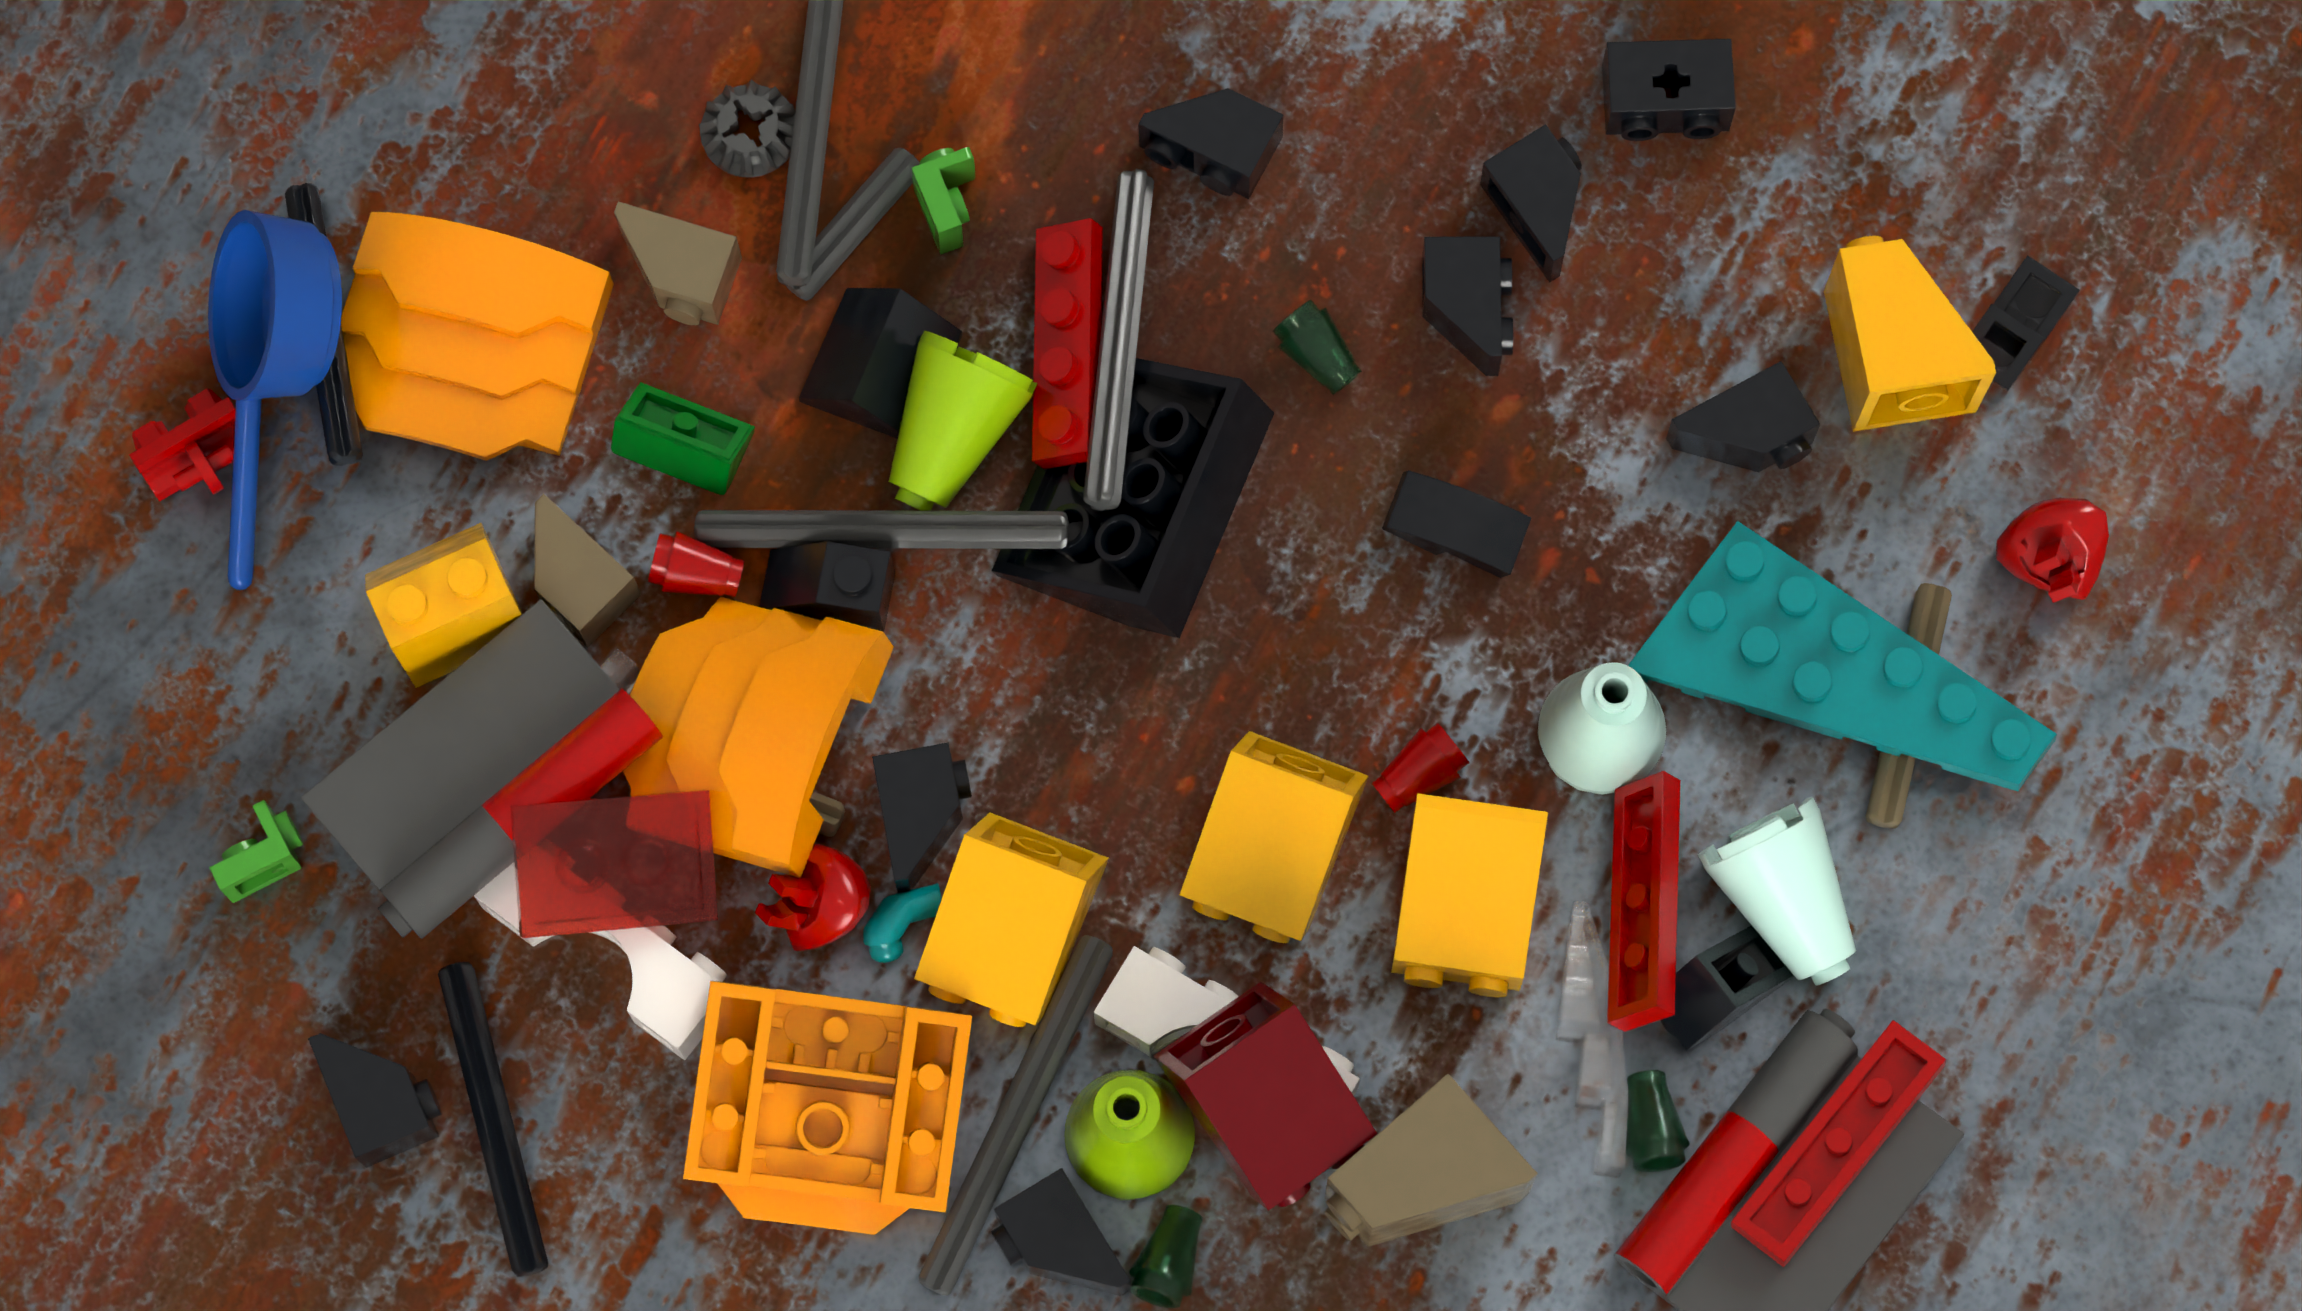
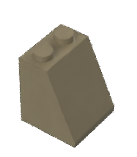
[1324,1074,1538,1247]

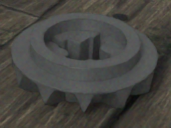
[699,79,795,177]

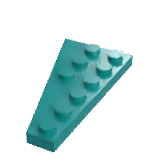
[1628,521,2057,791]

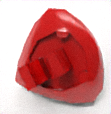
[1996,497,2109,603]
[755,844,871,951]

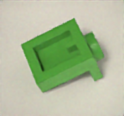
[911,147,975,255]
[209,800,303,903]

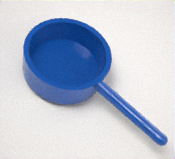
[208,210,342,590]

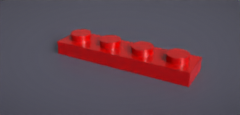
[1032,218,1103,469]
[1607,771,1681,1032]
[1731,1020,1946,1267]

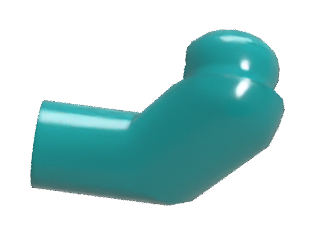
[863,883,942,963]

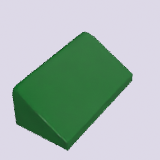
[611,382,755,495]

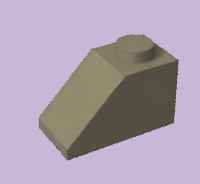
[614,201,742,325]
[534,494,641,648]

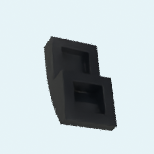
[1972,255,2080,391]
[1382,470,1531,578]

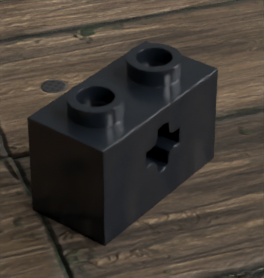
[1602,39,1736,141]

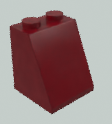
[1154,982,1378,1211]

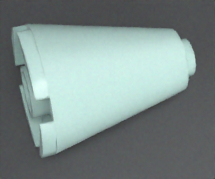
[1537,662,1666,795]
[1697,797,1856,986]

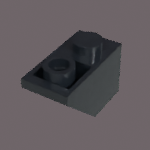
[1138,88,1284,199]
[1422,236,1513,376]

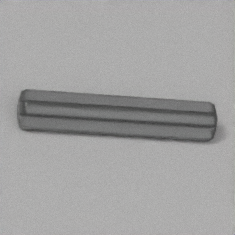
[786,147,920,301]

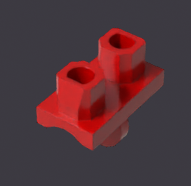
[129,388,235,502]

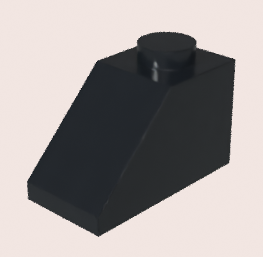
[1480,124,1582,283]
[1666,361,1820,472]
[759,542,895,632]
[872,742,972,893]
[1661,925,1794,1051]
[308,1033,442,1168]
[991,1168,1131,1296]

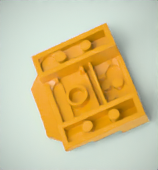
[341,212,614,461]
[623,597,894,878]
[683,981,972,1235]

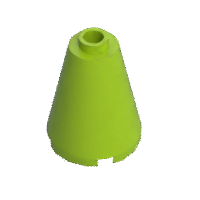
[888,330,1038,511]
[1064,1069,1195,1200]

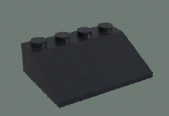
[992,358,1274,638]

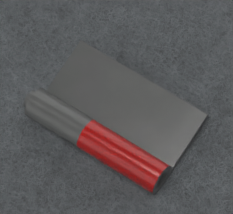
[300,599,663,939]
[1614,1009,1964,1311]

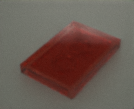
[510,789,718,938]

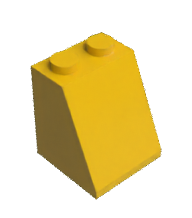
[1824,236,1996,432]
[365,523,523,688]
[1179,731,1368,943]
[1391,793,1548,998]
[914,813,1109,1027]

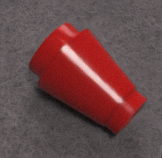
[648,531,745,597]
[1371,723,1470,813]

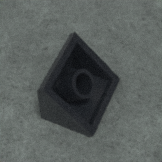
[799,288,963,439]

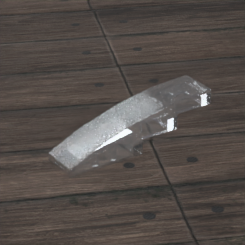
[1555,901,1628,1178]

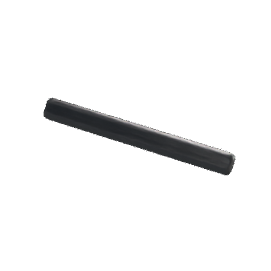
[285,183,363,466]
[438,962,548,1277]

